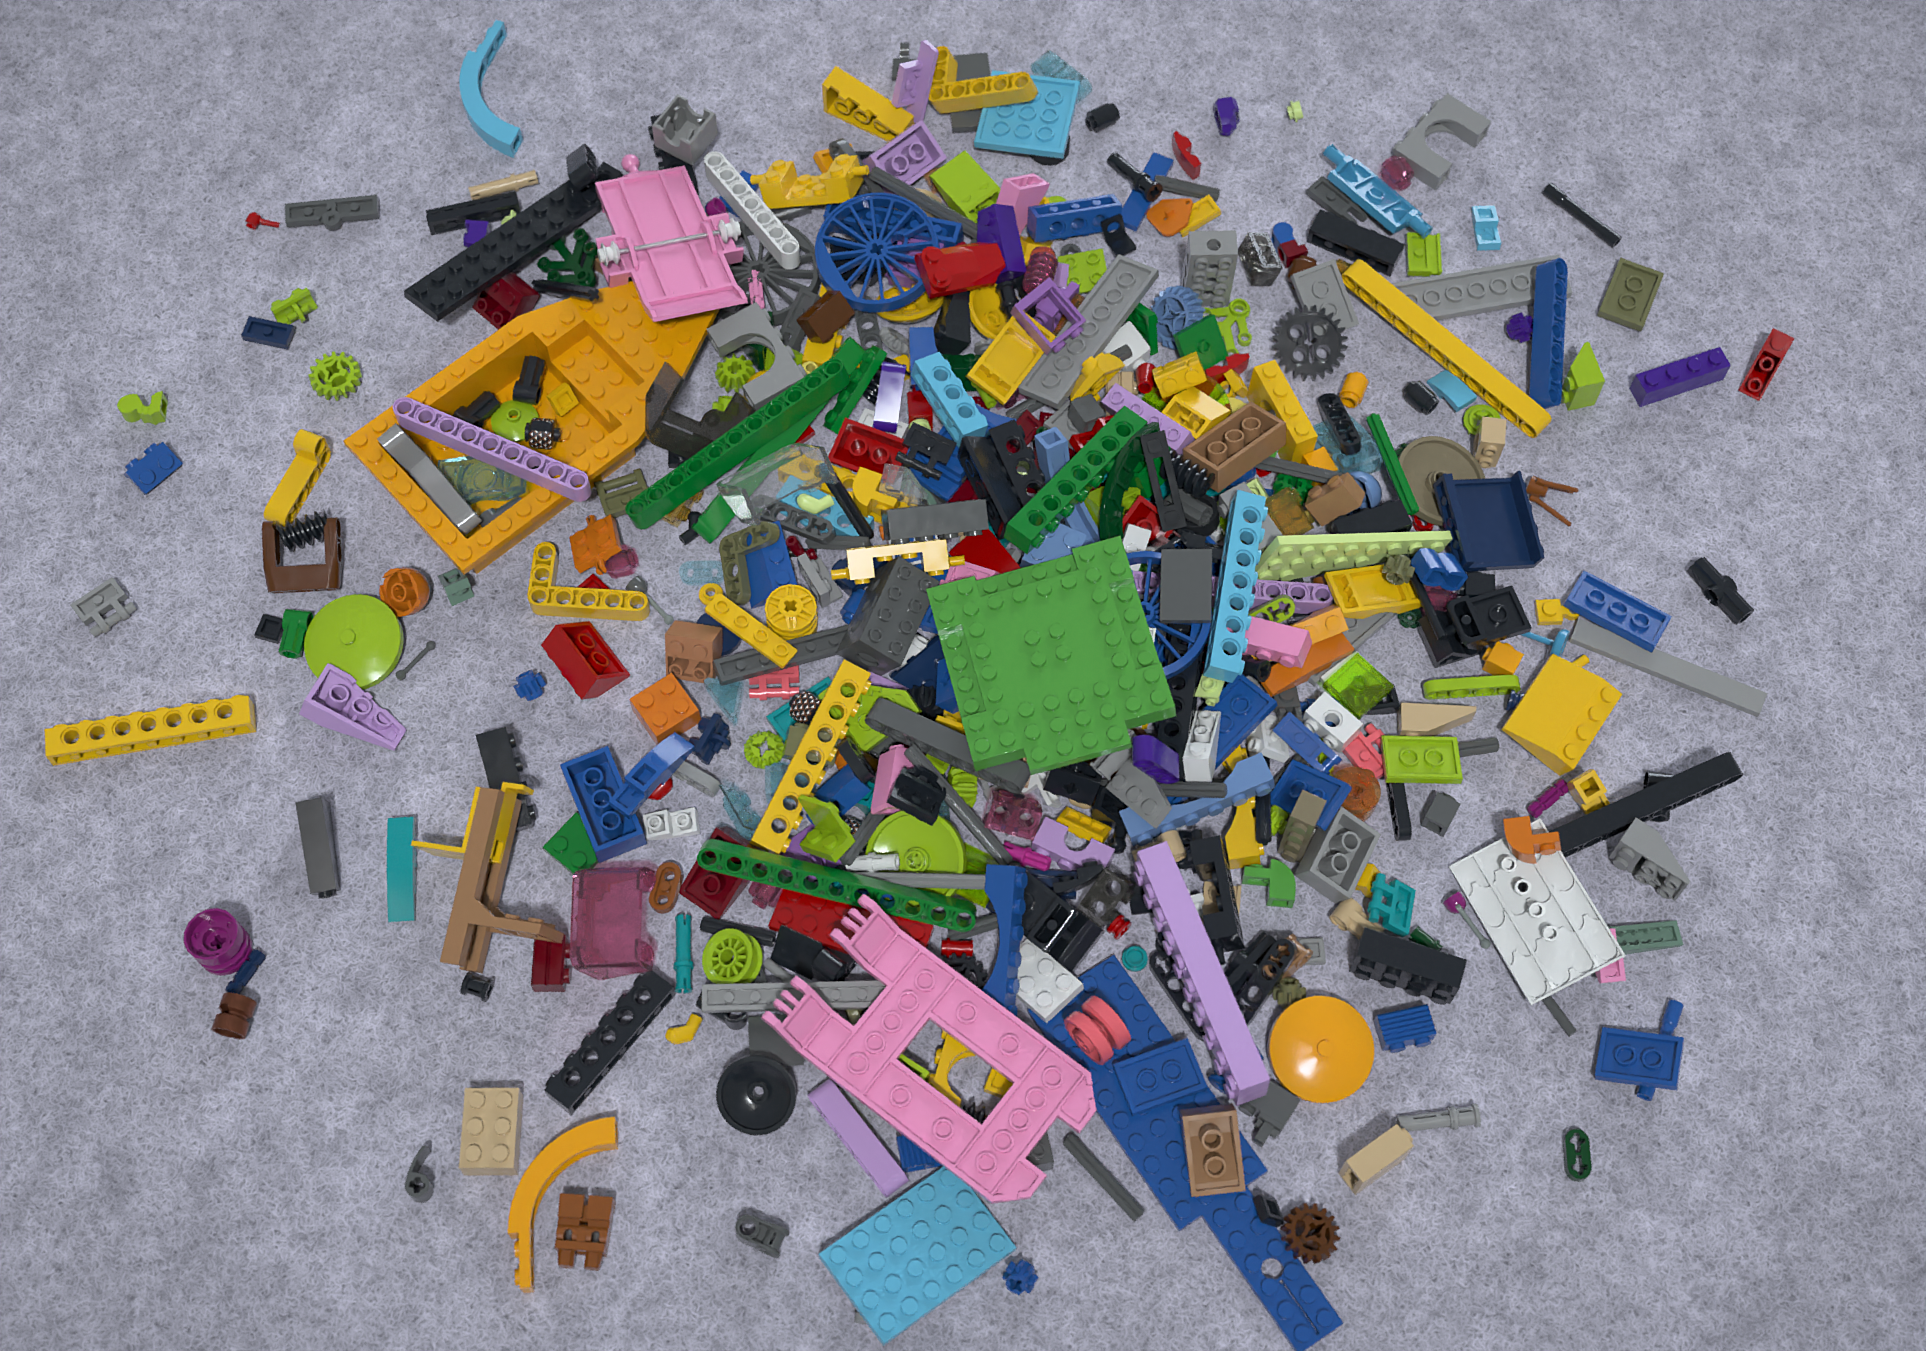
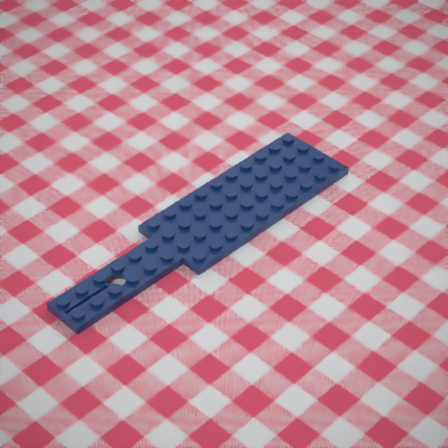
[1027,955,1344,1351]

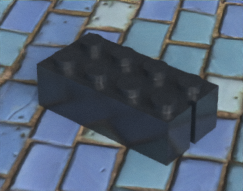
[1349,927,1467,1005]

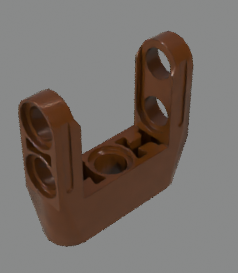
[262,517,342,594]

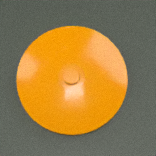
[1267,996,1374,1103]

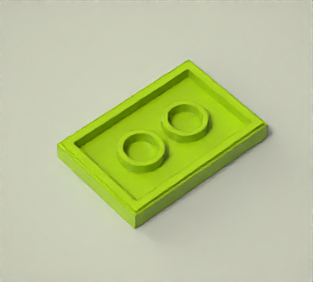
[1380,735,1463,784]

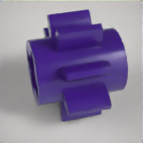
[1506,312,1533,343]

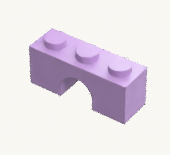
[1032,816,1115,883]

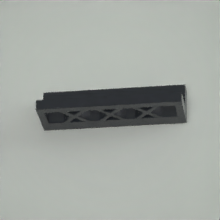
[426,191,520,236]

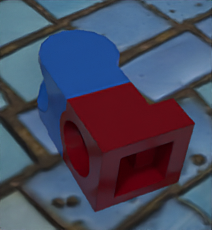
[1271,222,1308,269]

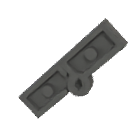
[285,194,379,231]

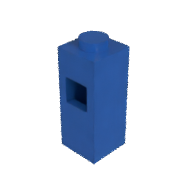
[806,764,871,825]

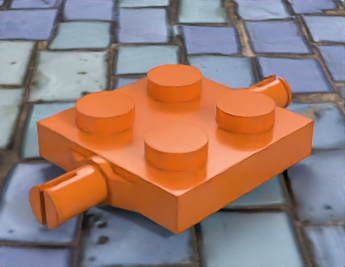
[569,514,622,575]

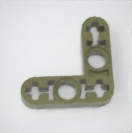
[719,521,780,605]

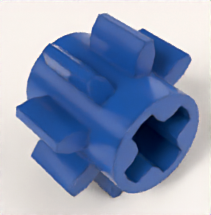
[513,670,546,701]
[1002,1259,1039,1296]

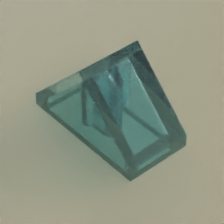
[704,678,744,726]

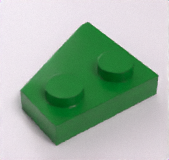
[1126,302,1158,356]

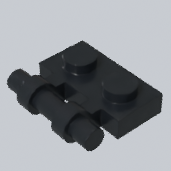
[895,422,957,481]

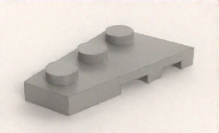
[1106,755,1172,829]

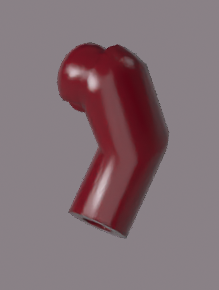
[785,536,818,560]

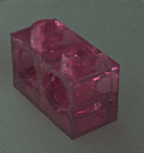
[983,790,1043,841]

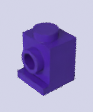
[463,220,491,248]

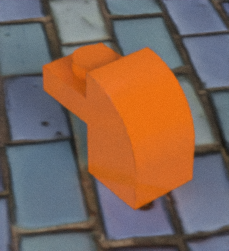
[1503,816,1562,864]

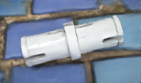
[846,852,900,872]

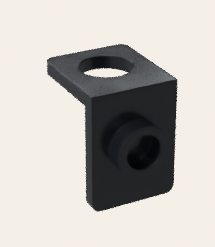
[1100,213,1137,257]

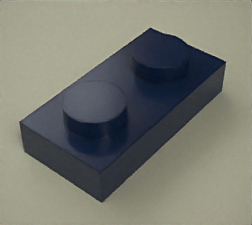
[241,316,295,350]

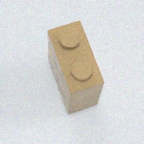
[1338,1124,1414,1195]

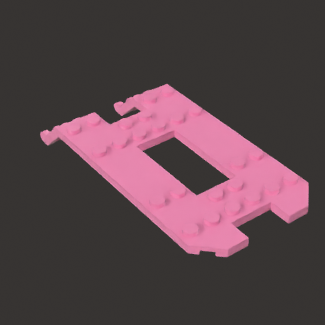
[761,894,1096,1204]

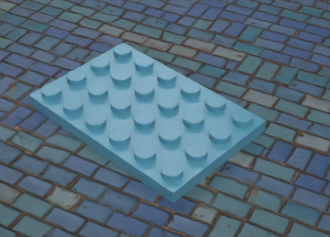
[818,1166,1016,1346]

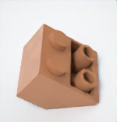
[665,620,723,685]

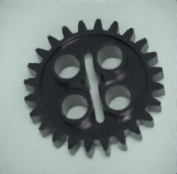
[1271,305,1348,381]

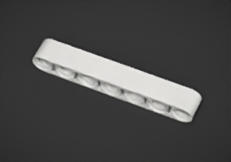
[704,152,800,269]

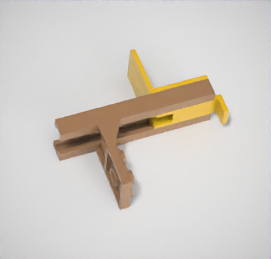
[411,782,564,973]

